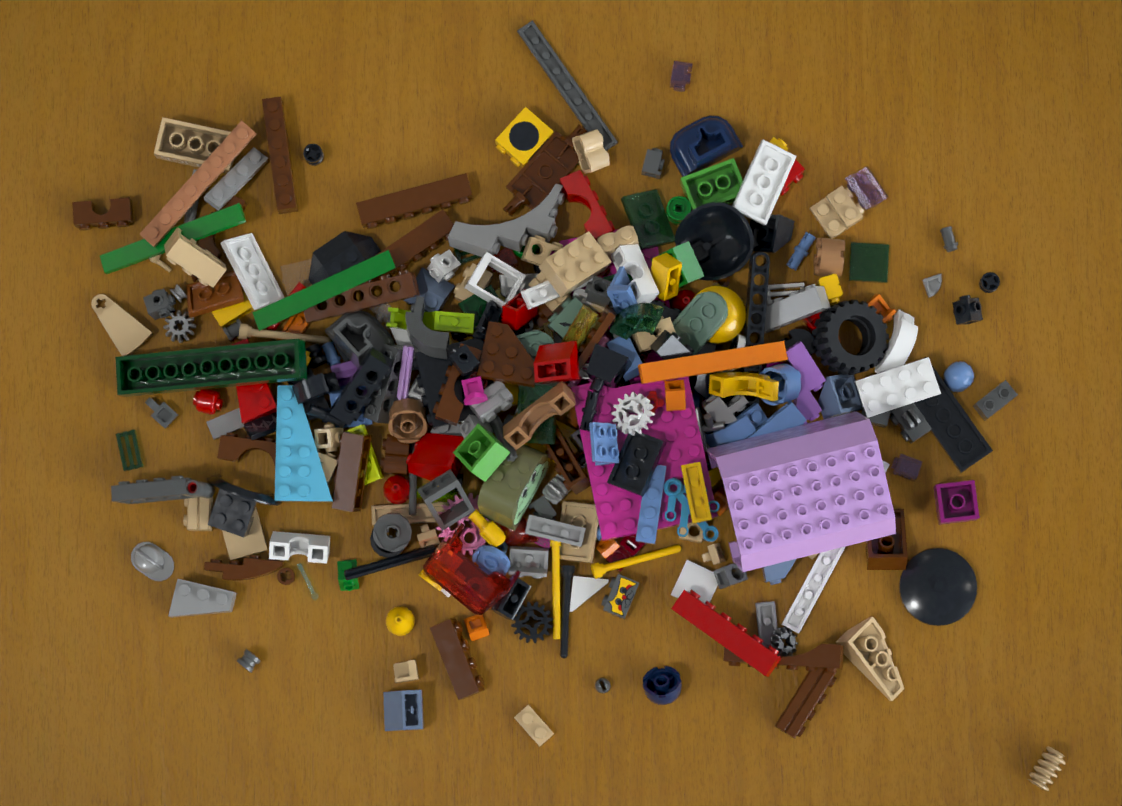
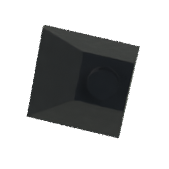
[750,215,795,253]

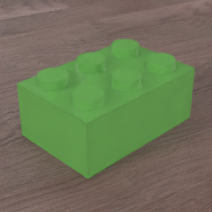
[680,158,743,211]

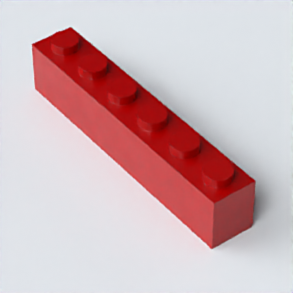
[671,590,781,677]

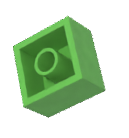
[453,423,510,482]

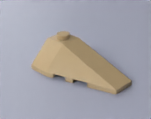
[836,617,905,701]

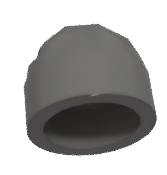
[595,678,611,694]

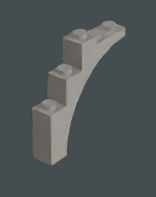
[448,184,565,257]

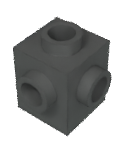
[143,289,176,320]

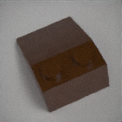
[866,509,908,570]

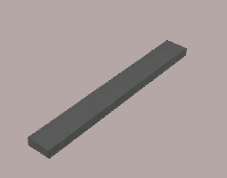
[517,20,618,151]

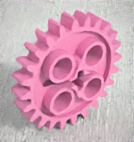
[436,493,491,555]

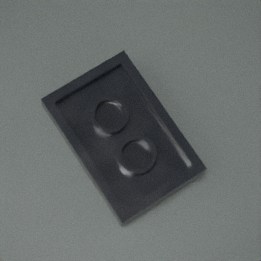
[607,431,666,497]

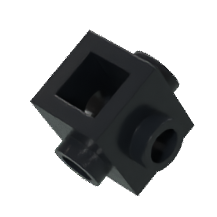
[952,295,983,325]

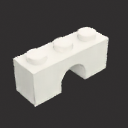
[611,244,659,304]
[269,531,330,564]

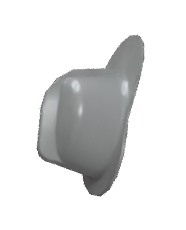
[131,542,174,581]

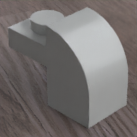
[701,395,748,424]

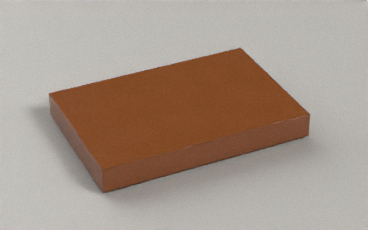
[186,270,244,318]

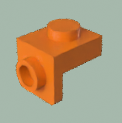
[867,294,896,324]

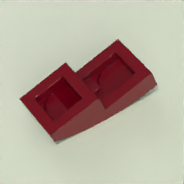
[605,534,645,573]

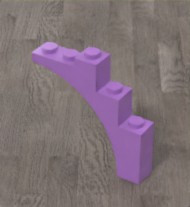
[786,341,826,424]

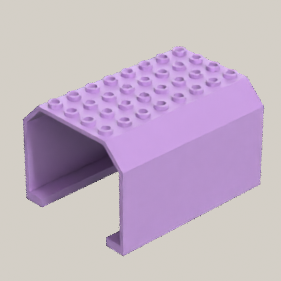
[706,412,896,572]

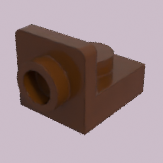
[532,303,553,328]

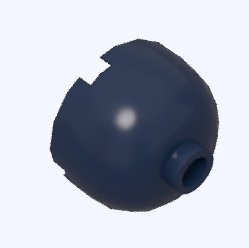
[643,666,682,705]

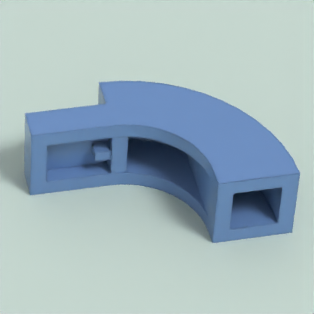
[705,403,768,448]

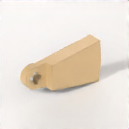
[91,294,153,356]

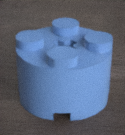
[759,363,801,406]

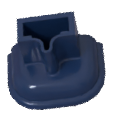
[670,115,743,177]

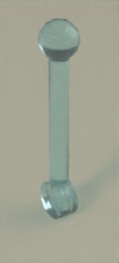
[297,563,319,600]

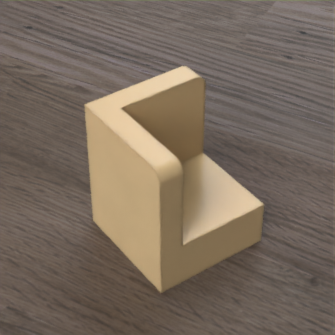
[393,660,419,683]

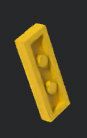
[681,462,712,524]

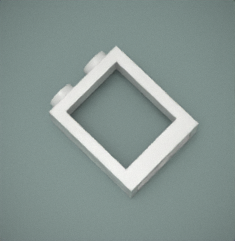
[465,252,526,308]

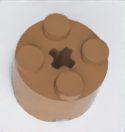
[813,238,845,278]
[388,398,427,443]

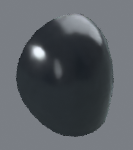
[675,202,754,281]

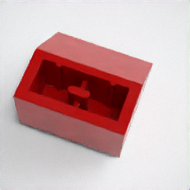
[533,341,580,384]

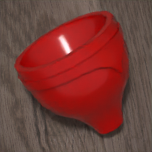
[671,289,696,311]
[383,475,410,504]

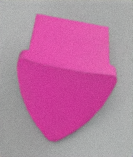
[461,376,488,405]

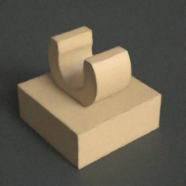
[417,524,440,548]
[702,543,726,565]

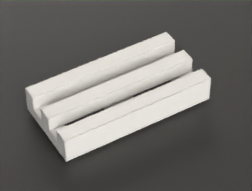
[767,282,805,305]

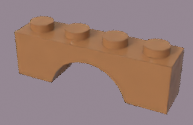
[503,381,576,450]

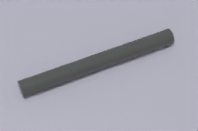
[409,442,417,516]

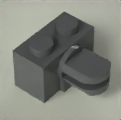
[889,403,932,444]

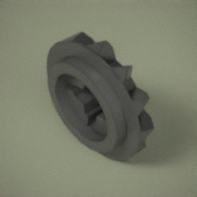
[770,627,798,657]

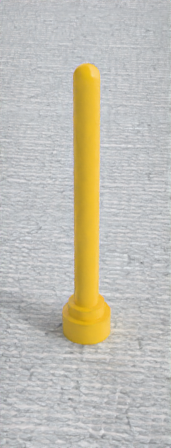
[591,545,681,579]

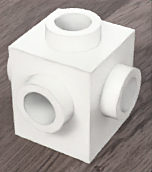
[427,250,461,283]

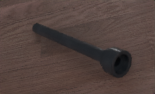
[560,565,575,659]

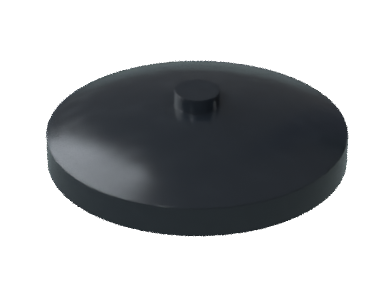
[899,548,977,626]

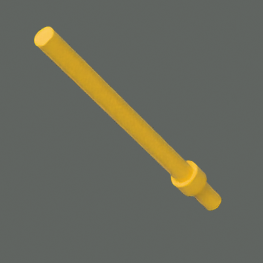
[550,540,561,639]

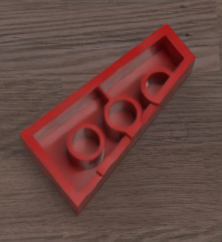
[232,338,277,425]

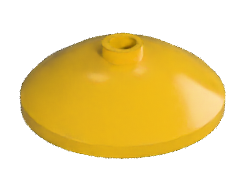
[692,286,746,343]

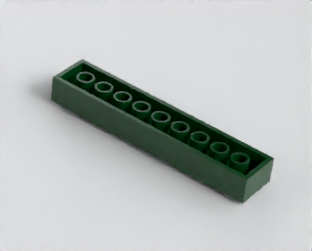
[115,339,307,397]

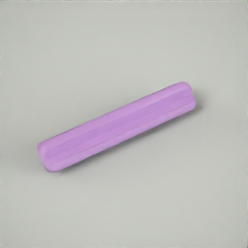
[397,345,414,400]

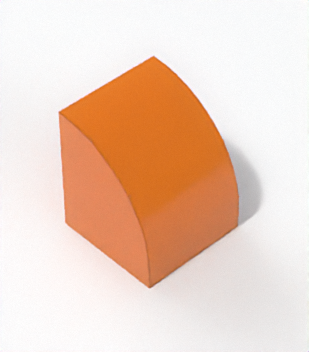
[664,380,686,411]

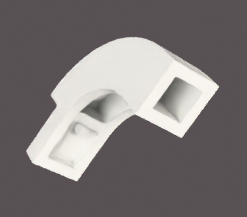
[875,310,918,374]

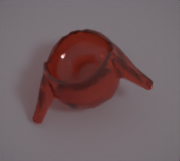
[500,517,539,546]

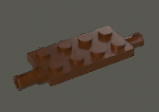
[503,124,587,217]

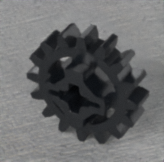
[511,602,553,644]

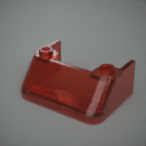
[423,523,521,615]

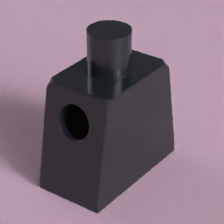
[586,344,632,393]

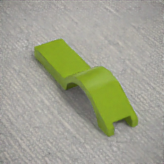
[387,307,475,334]

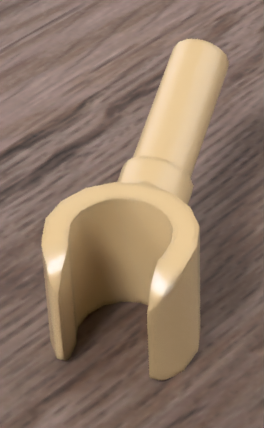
[149,254,172,273]

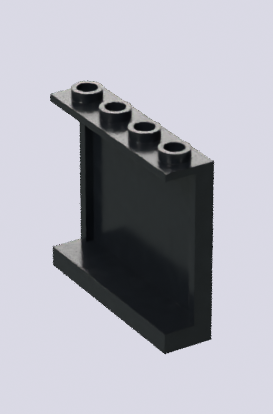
[412,338,501,430]

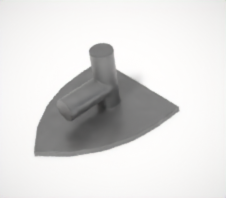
[695,407,725,452]

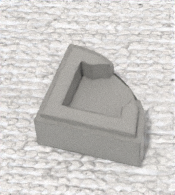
[922,274,942,298]

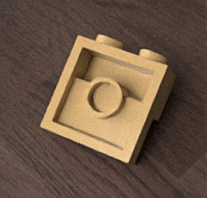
[810,186,864,239]

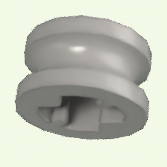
[170,284,187,303]

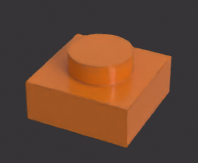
[595,539,620,559]

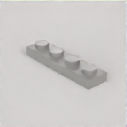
[204,147,268,211]

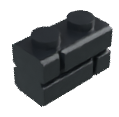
[491,576,532,620]

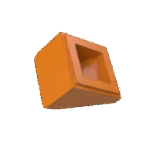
[713,487,729,516]
[464,613,490,641]

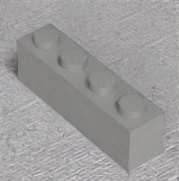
[752,284,831,334]

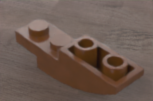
[204,555,284,581]

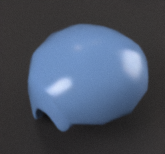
[943,361,974,392]

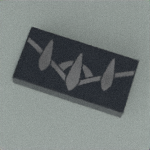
[244,412,277,441]

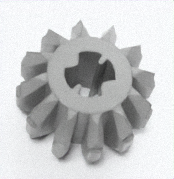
[163,310,197,343]
[542,474,571,504]

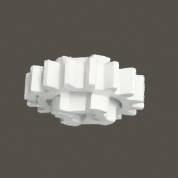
[612,392,655,436]

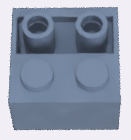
[383,690,424,731]

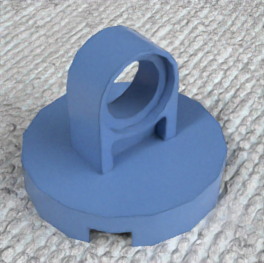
[472,542,510,578]

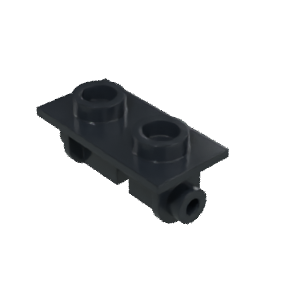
[473,300,503,340]

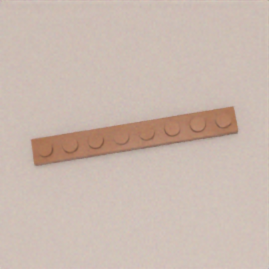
[140,121,256,247]

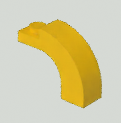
[709,372,779,401]

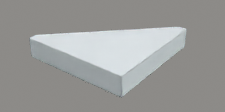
[569,576,609,612]

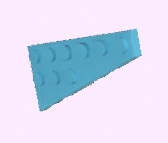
[275,385,333,502]

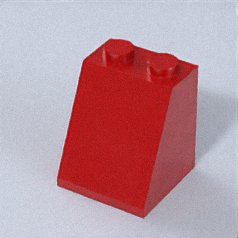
[406,433,464,481]

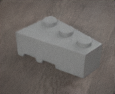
[168,579,237,618]

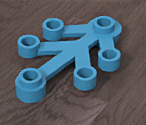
[664,478,720,542]

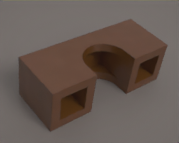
[72,198,133,230]

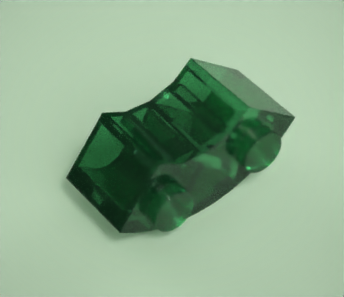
[609,303,664,340]

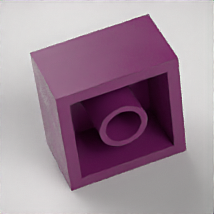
[933,480,980,525]

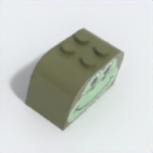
[477,444,550,531]

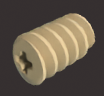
[1027,746,1066,791]

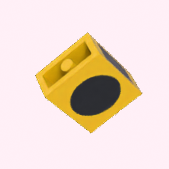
[495,107,554,168]

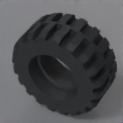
[812,300,889,375]

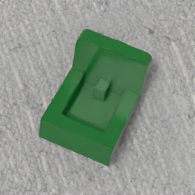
[337,559,360,591]

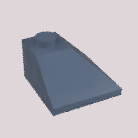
[403,268,455,312]
[818,374,863,419]
[762,559,796,585]

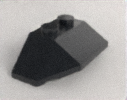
[308,231,381,285]

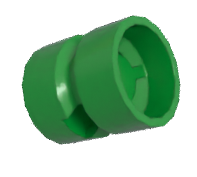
[666,196,691,225]

